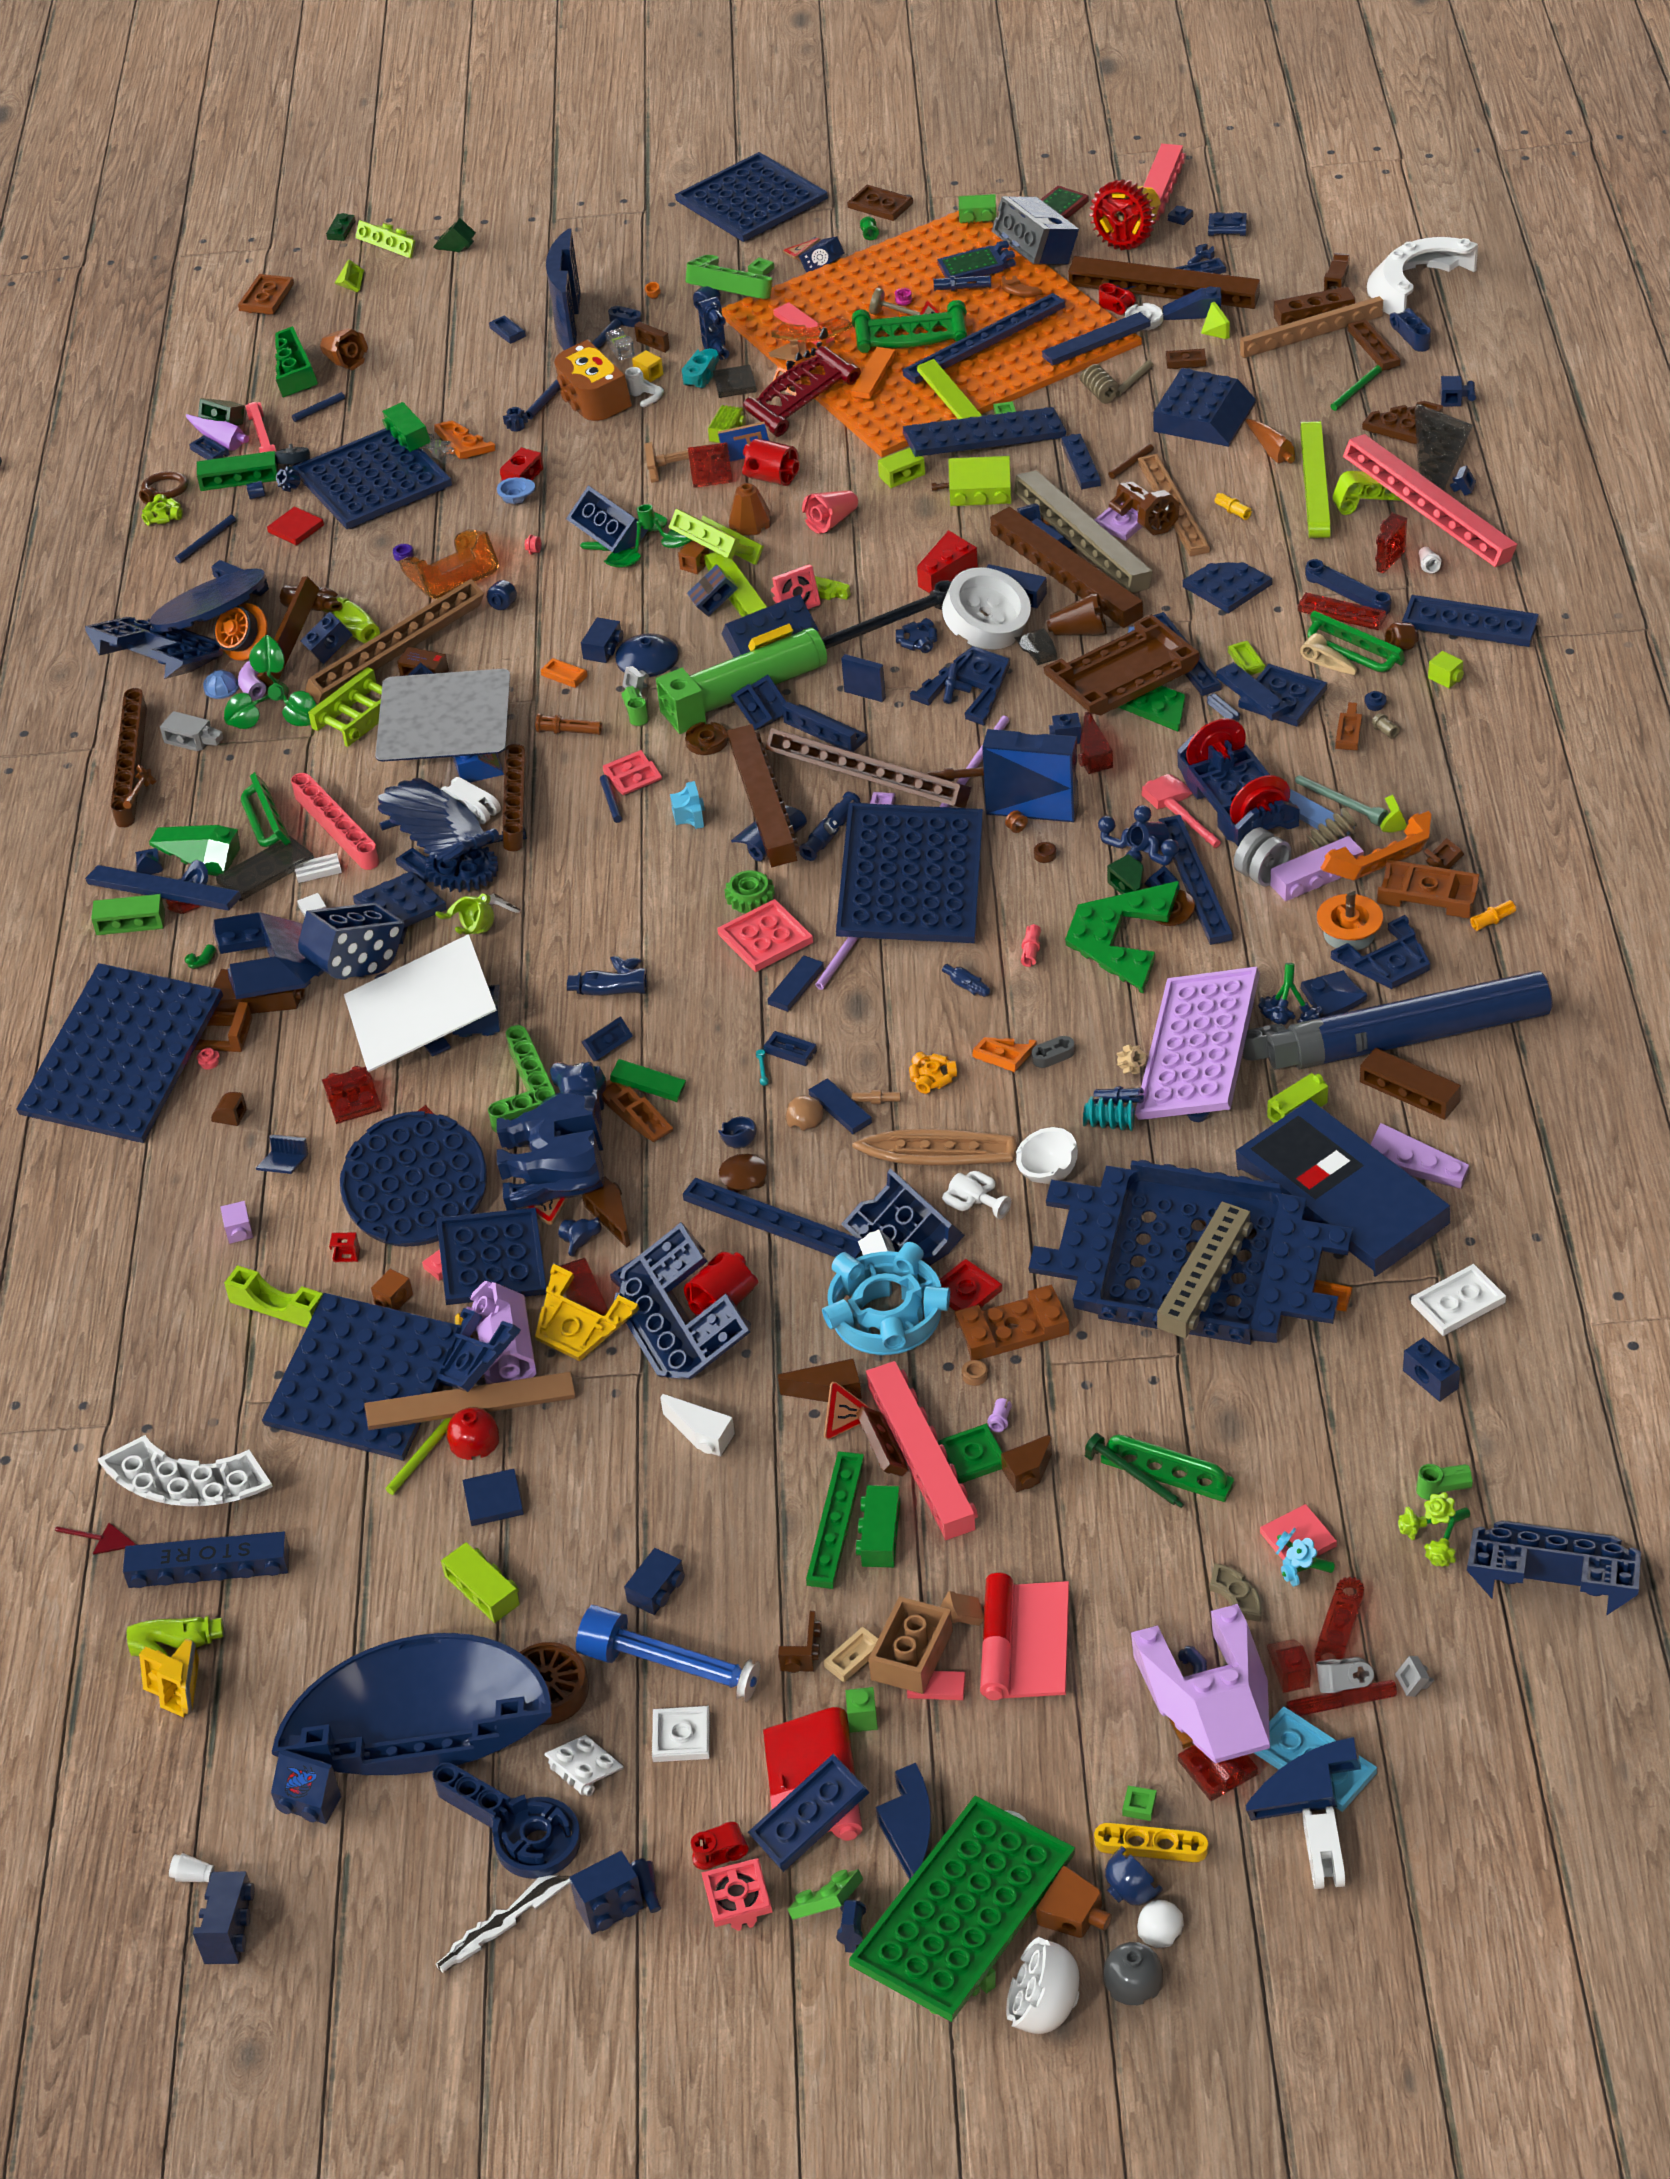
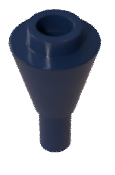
[630,1858,661,1913]

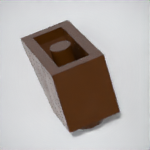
[1001,1434,1052,1493]

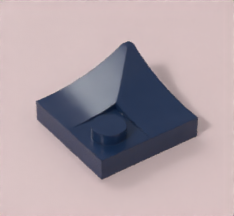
[1300,970,1367,1018]

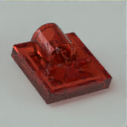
[688,442,733,488]
[1178,1745,1258,1801]

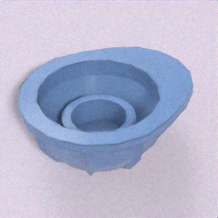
[497,477,535,505]
[203,669,239,699]

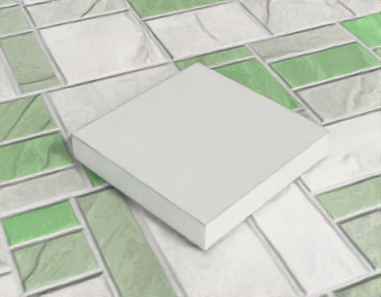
[652,1706,710,1762]

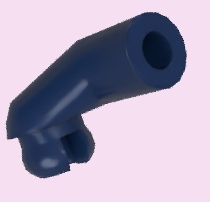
[1178,1646,1207,1674]

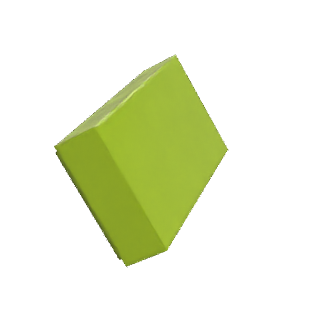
[1228,640,1265,675]

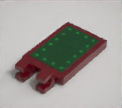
[1040,185,1089,219]

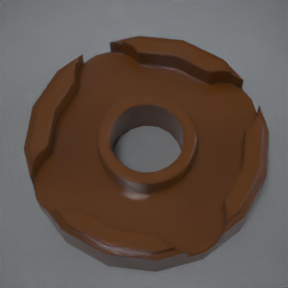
[685,722,728,755]

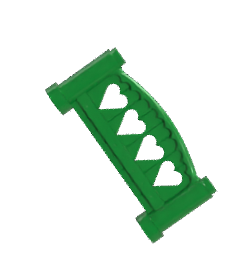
[851,300,968,353]

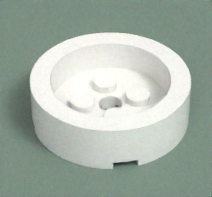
[942,567,1031,650]

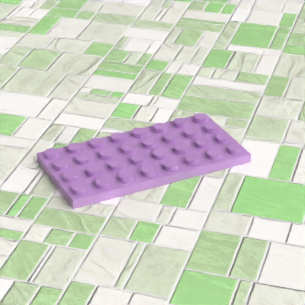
[1135,967,1260,1120]

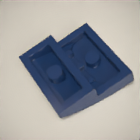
[731,675,786,731]

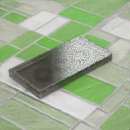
[216,836,314,901]

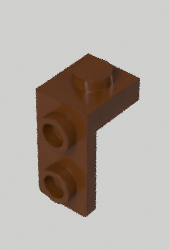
[778,1611,822,1673]

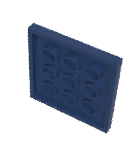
[436,1207,547,1305]

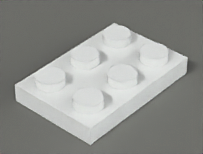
[1411,1264,1506,1336]

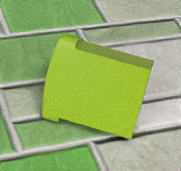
[1380,795,1407,832]

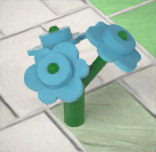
[1276,1528,1335,1587]

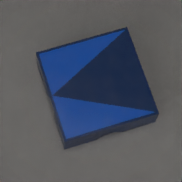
[982,729,1079,823]

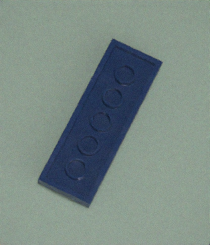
[1402,595,1539,647]

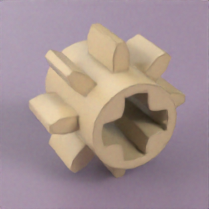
[1117,1044,1147,1074]

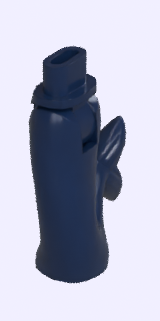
[567,956,647,996]

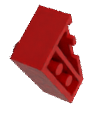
[917,530,978,594]

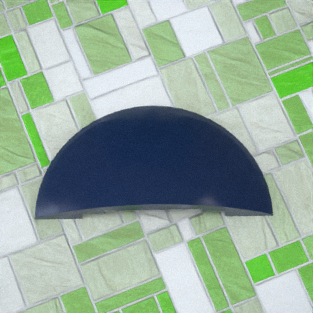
[272,1633,552,1775]

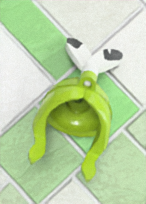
[435,893,521,935]

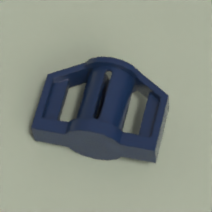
[836,1900,867,1953]

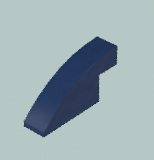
[1246,1737,1361,1821]
[876,1762,932,1880]

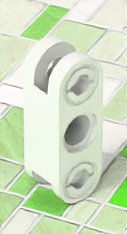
[441,777,501,824]
[1303,1806,1345,1889]

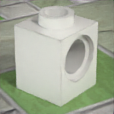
[858,1229,895,1255]

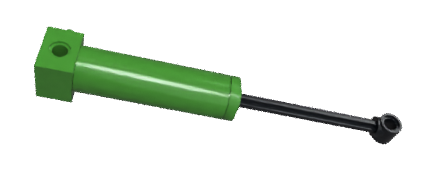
[656,581,951,734]

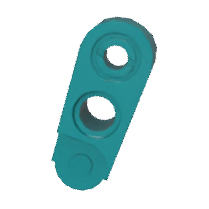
[682,348,719,388]

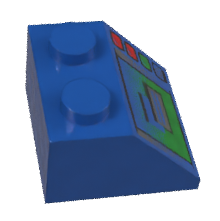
[453,754,504,783]

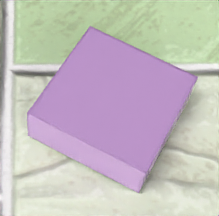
[870,792,895,805]

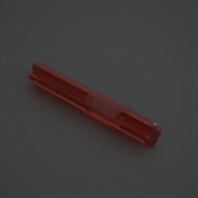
[1286,1680,1397,1716]

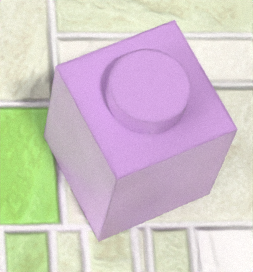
[220,1201,253,1244]

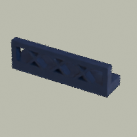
[782,701,868,752]

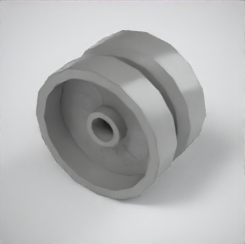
[1234,827,1291,887]

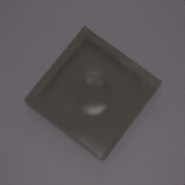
[712,365,757,398]

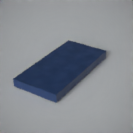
[748,1754,870,1872]

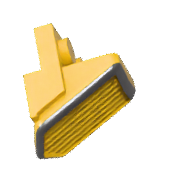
[139,1639,199,1718]

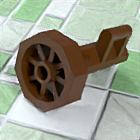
[1109,481,1180,535]

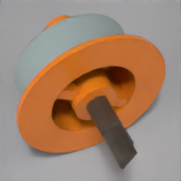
[1317,891,1383,950]

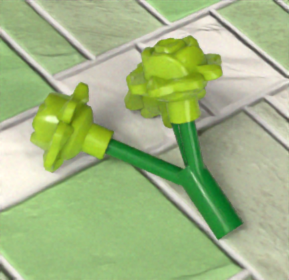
[1398,1492,1470,1567]

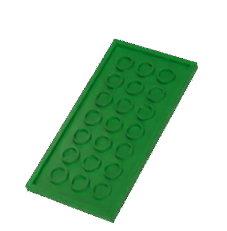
[849,1795,1075,2022]

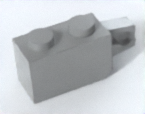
[160,711,224,751]

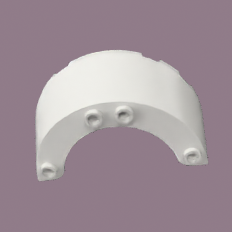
[1367,237,1478,315]

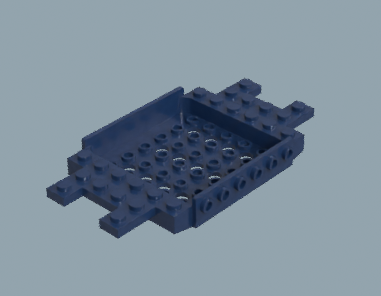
[1028,1160,1353,1345]

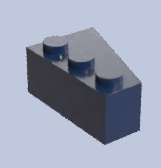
[193,1871,255,1964]

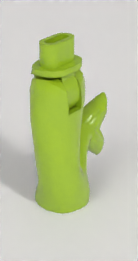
[332,597,380,648]
[127,1616,224,1677]

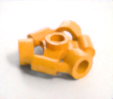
[909,1052,957,1094]

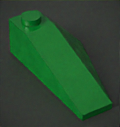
[149,825,240,878]

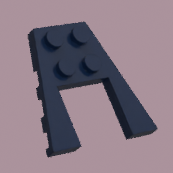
[910,646,1010,726]

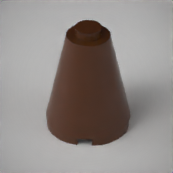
[1047,593,1107,635]

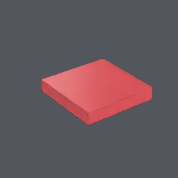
[1260,1504,1337,1560]

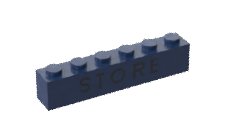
[123,1531,290,1588]

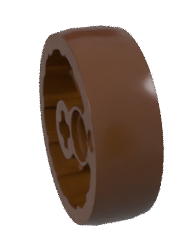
[519,1642,589,1725]

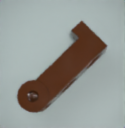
[1324,253,1350,291]

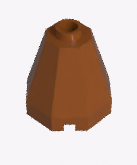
[320,328,368,371]
[729,483,771,535]

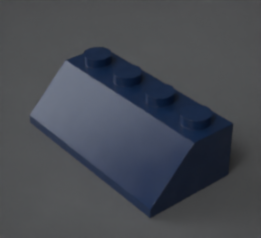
[566,485,648,554]

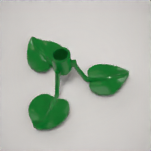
[604,504,692,567]
[224,635,317,729]

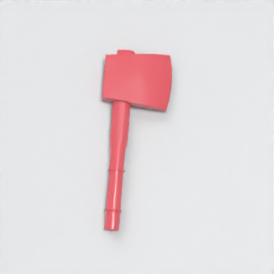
[1142,774,1221,848]

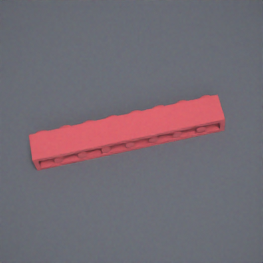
[866,1361,978,1541]

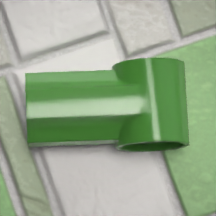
[621,686,648,726]
[1416,1464,1473,1500]

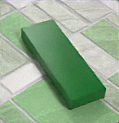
[610,1059,686,1102]

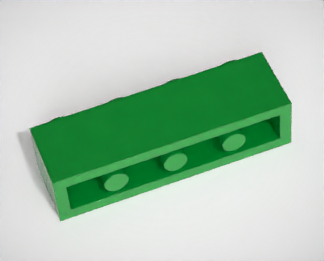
[197,451,278,491]

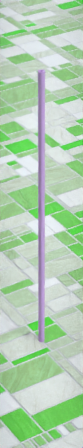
[815,716,1009,990]

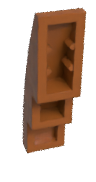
[603,1080,673,1142]

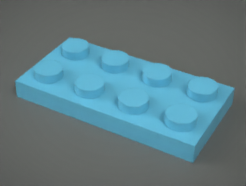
[1254,1706,1377,1812]

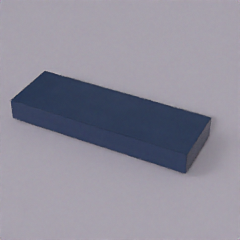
[767,955,824,1012]
[808,1078,872,1134]

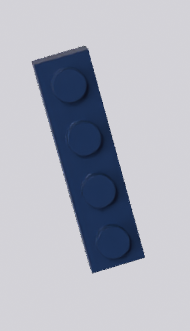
[1061,434,1101,489]

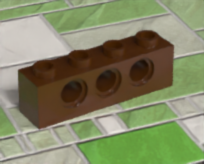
[1274,286,1355,326]

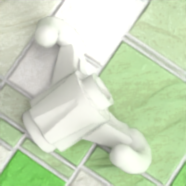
[625,367,664,408]

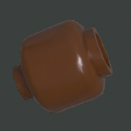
[1385,623,1419,650]

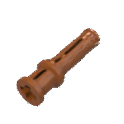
[535,713,602,735]

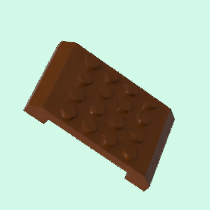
[1043,614,1200,716]

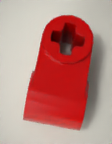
[1099,283,1136,315]
[690,1822,749,1870]

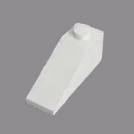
[660,1394,735,1457]

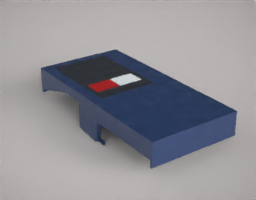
[1236,1099,1450,1277]

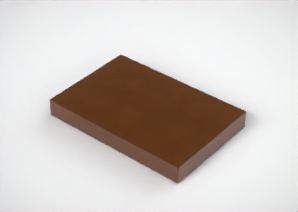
[847,184,913,221]

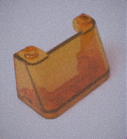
[398,529,499,599]

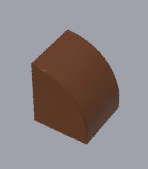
[211,1092,247,1126]

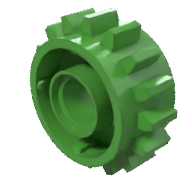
[724,870,775,913]

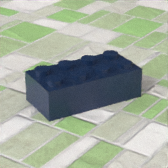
[721,594,819,658]

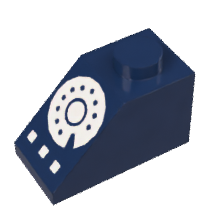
[799,236,845,273]

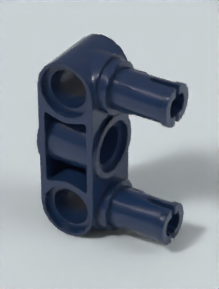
[698,297,729,360]

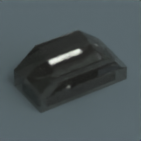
[1014,628,1057,666]

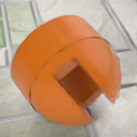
[645,282,661,299]

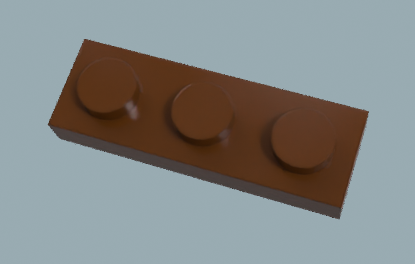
[856,1406,909,1476]

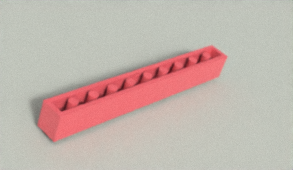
[1343,434,1518,567]

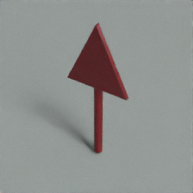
[55,1523,136,1555]

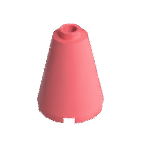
[802,491,858,534]

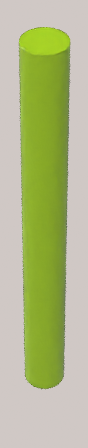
[385,1418,452,1495]

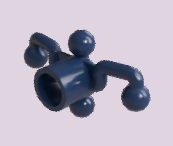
[1098,805,1179,866]

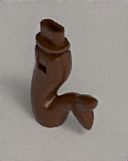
[279,585,342,613]

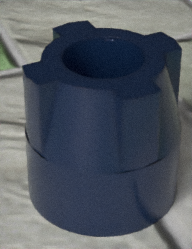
[246,481,266,499]

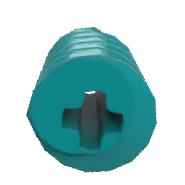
[1083,1096,1135,1131]

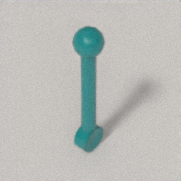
[756,1049,769,1086]

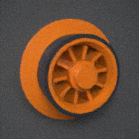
[214,603,268,661]

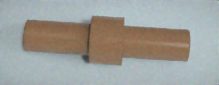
[852,1090,901,1104]

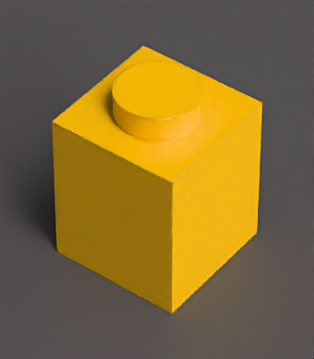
[632,350,664,382]

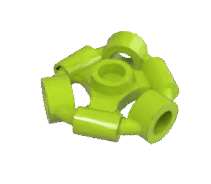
[142,494,183,526]

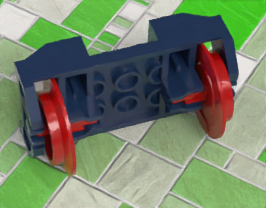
[1177,718,1300,846]

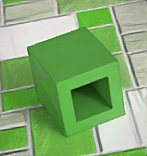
[845,1687,878,1733]

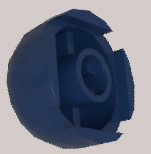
[1105,1846,1163,1906]

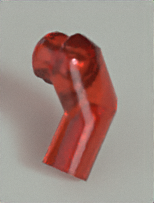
[166,899,200,914]

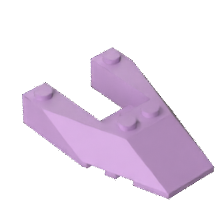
[1131,1604,1270,1763]

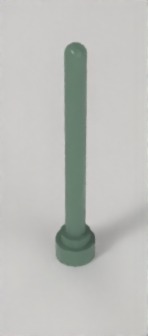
[1295,775,1389,827]

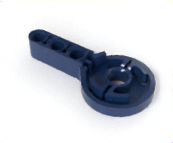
[433,1763,581,1879]

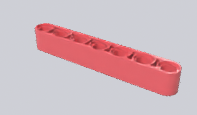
[291,773,379,870]

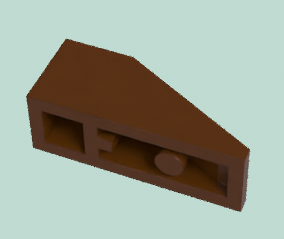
[582,1176,630,1248]
[777,1359,862,1402]

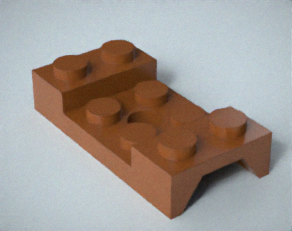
[1377,859,1480,919]
[955,1284,1069,1360]

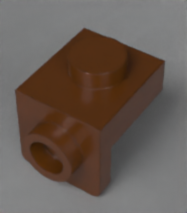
[1423,838,1464,869]

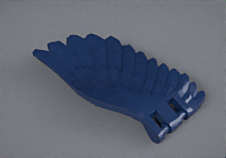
[378,778,499,862]

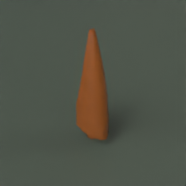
[1246,419,1295,464]

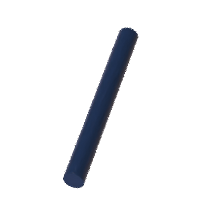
[175,515,236,563]

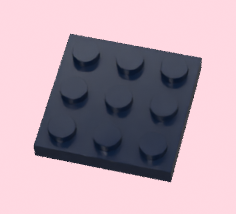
[1238,664,1327,727]
[353,871,447,928]

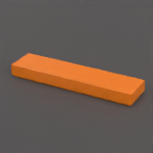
[851,347,895,399]

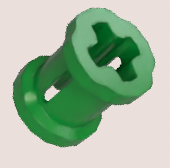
[860,216,879,241]

